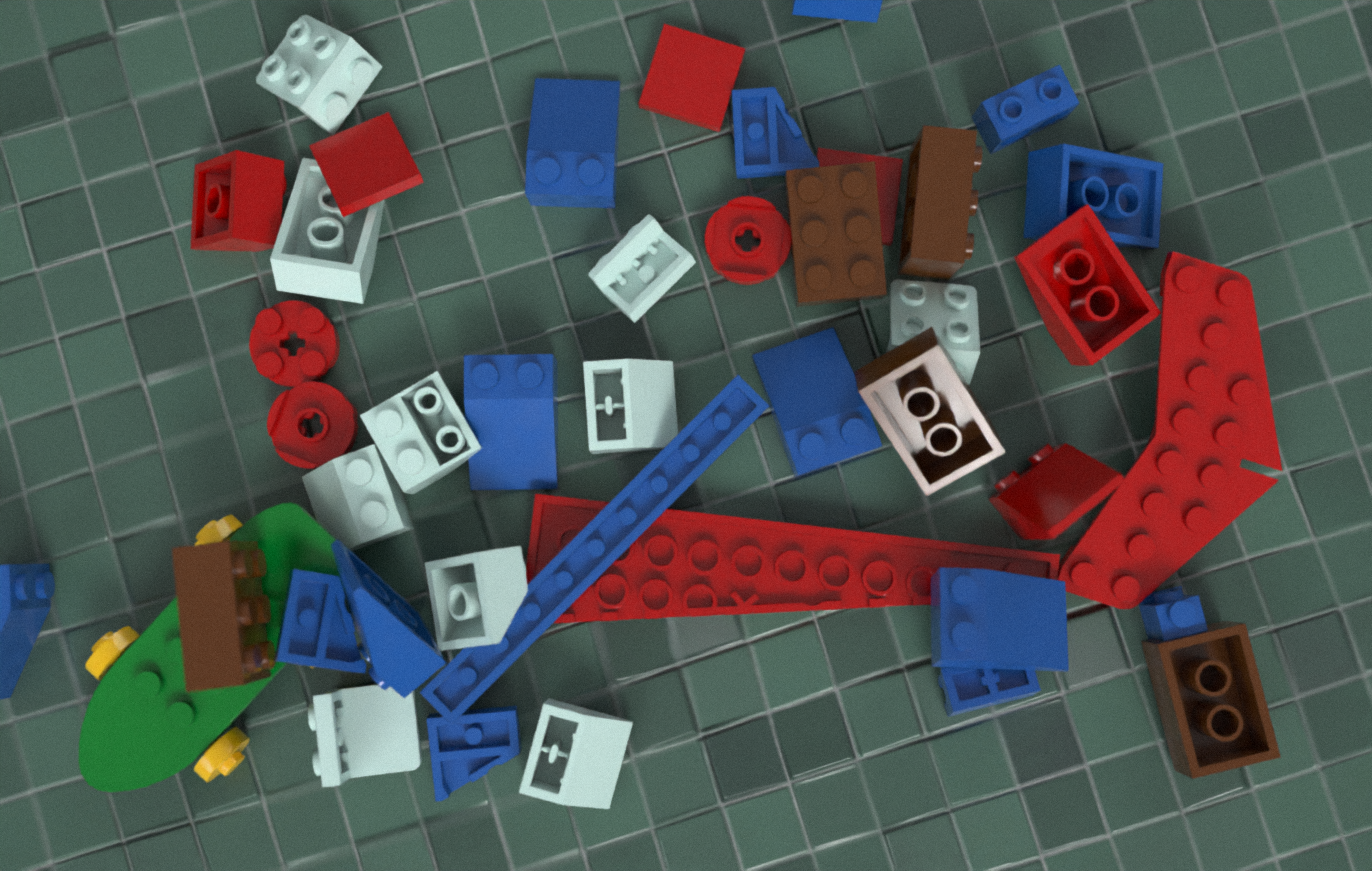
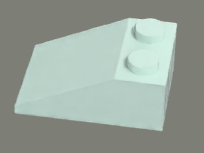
[270,158,385,304]

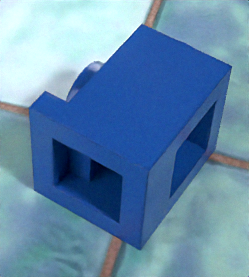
[1139,586,1208,641]

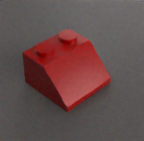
[190,150,287,252]

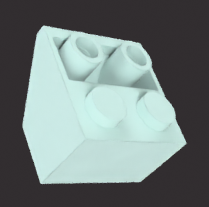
[583,359,678,454]
[360,371,482,494]
[519,698,633,809]

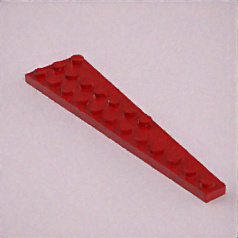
[526,494,1060,624]

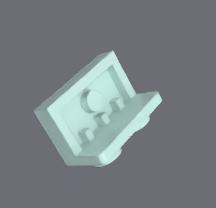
[588,214,696,323]

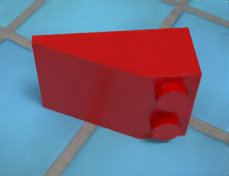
[1014,204,1161,366]
[988,443,1126,540]

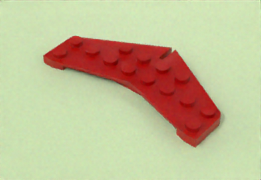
[1058,251,1282,609]

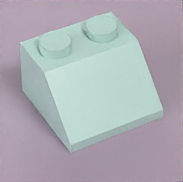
[302,444,414,551]
[425,546,528,651]

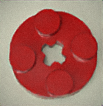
[705,196,791,285]
[249,300,340,388]
[267,381,358,469]

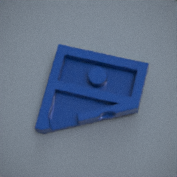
[732,87,819,179]
[274,569,366,673]
[427,706,522,802]

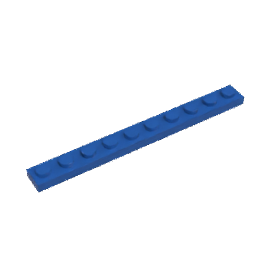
[420,375,769,725]

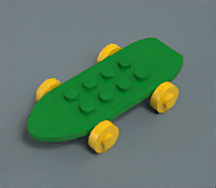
[78,503,341,792]

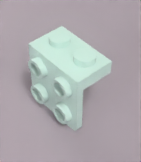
[256,15,383,135]
[886,279,980,385]
[308,684,422,787]

